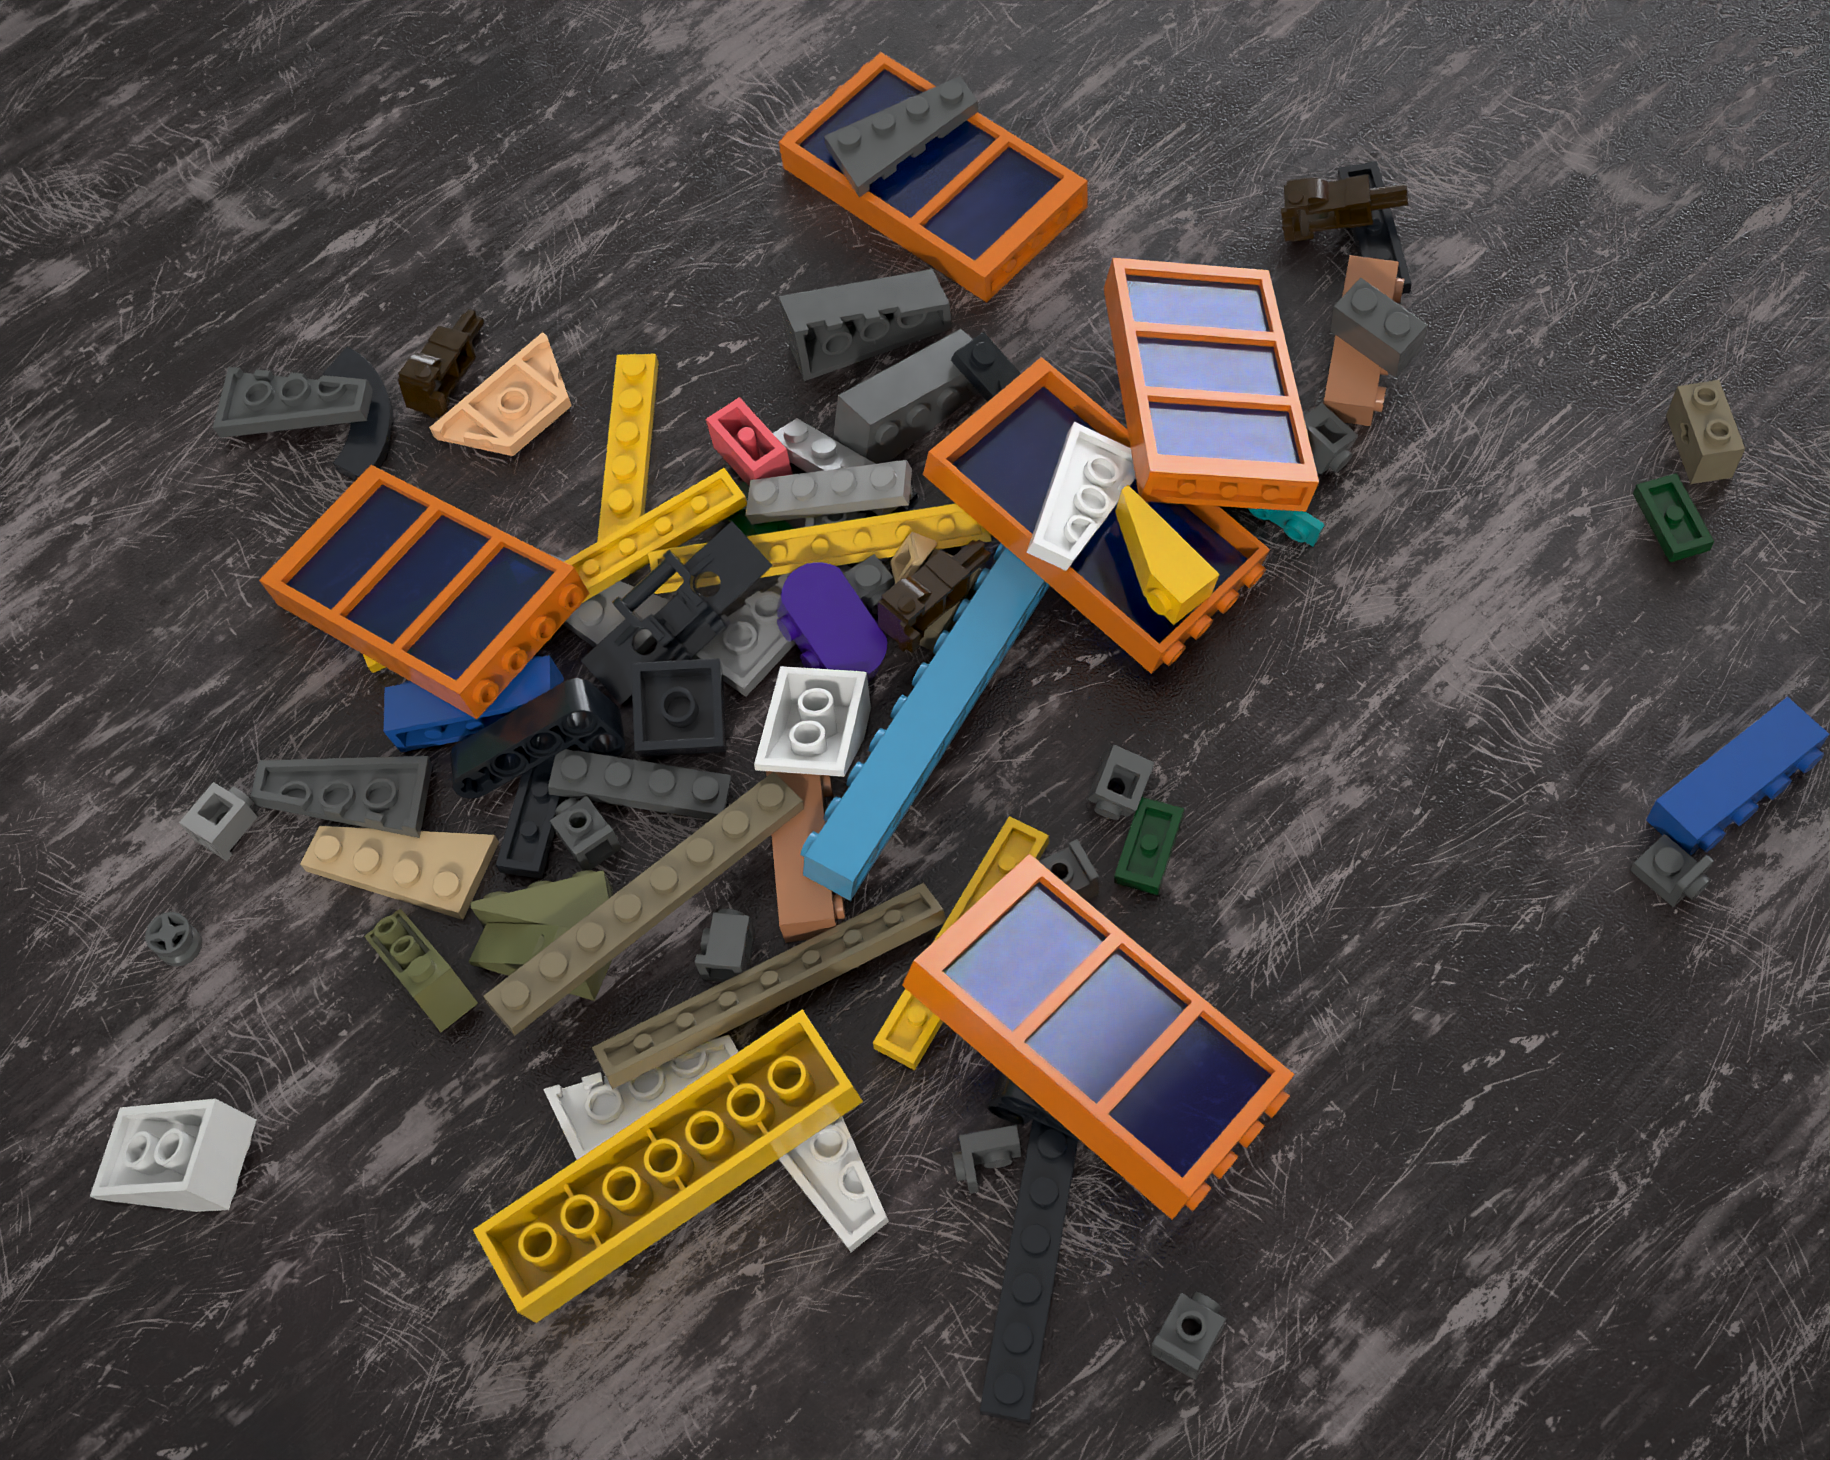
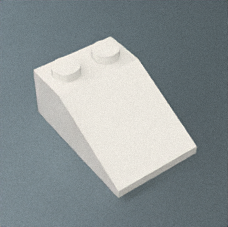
[754,666,871,777]
[90,1099,256,1212]

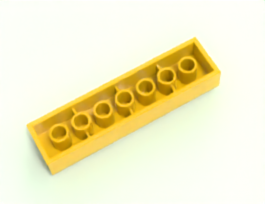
[473,1009,863,1323]

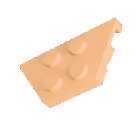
[429,332,572,456]

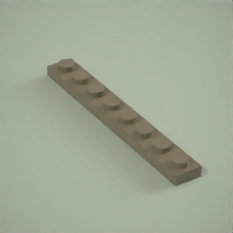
[483,772,804,1036]
[592,883,946,1089]

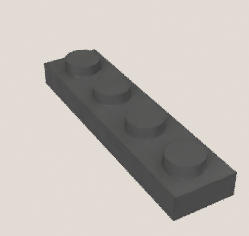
[548,749,731,820]

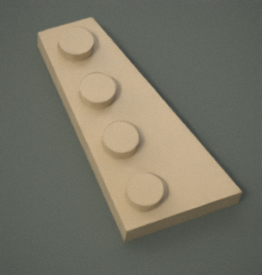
[300,826,499,920]

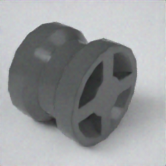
[145,912,202,967]

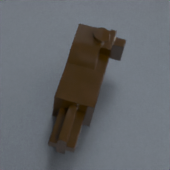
[1281,175,1409,241]
[398,309,484,419]
[878,540,991,653]

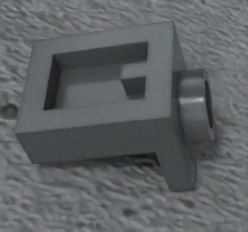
[1630,834,1714,907]
[952,1125,1021,1194]

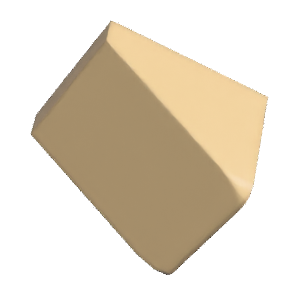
[890,532,937,584]

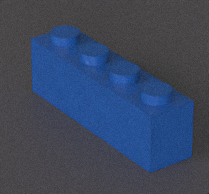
[383,655,564,753]
[1646,697,1829,856]

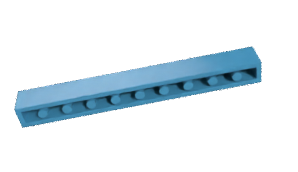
[800,531,1050,901]

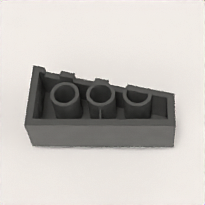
[778,269,952,381]
[833,329,979,464]

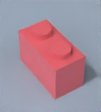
[706,397,793,485]

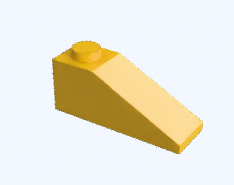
[1115,485,1220,625]

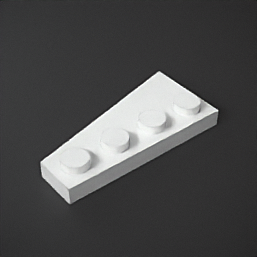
[1026,422,1136,571]
[543,1035,738,1160]
[778,1116,889,1252]

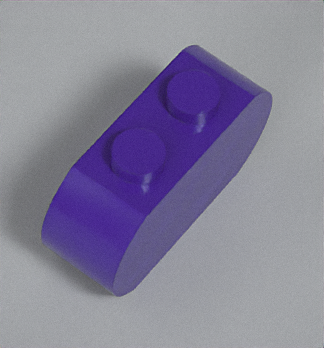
[777,562,887,683]

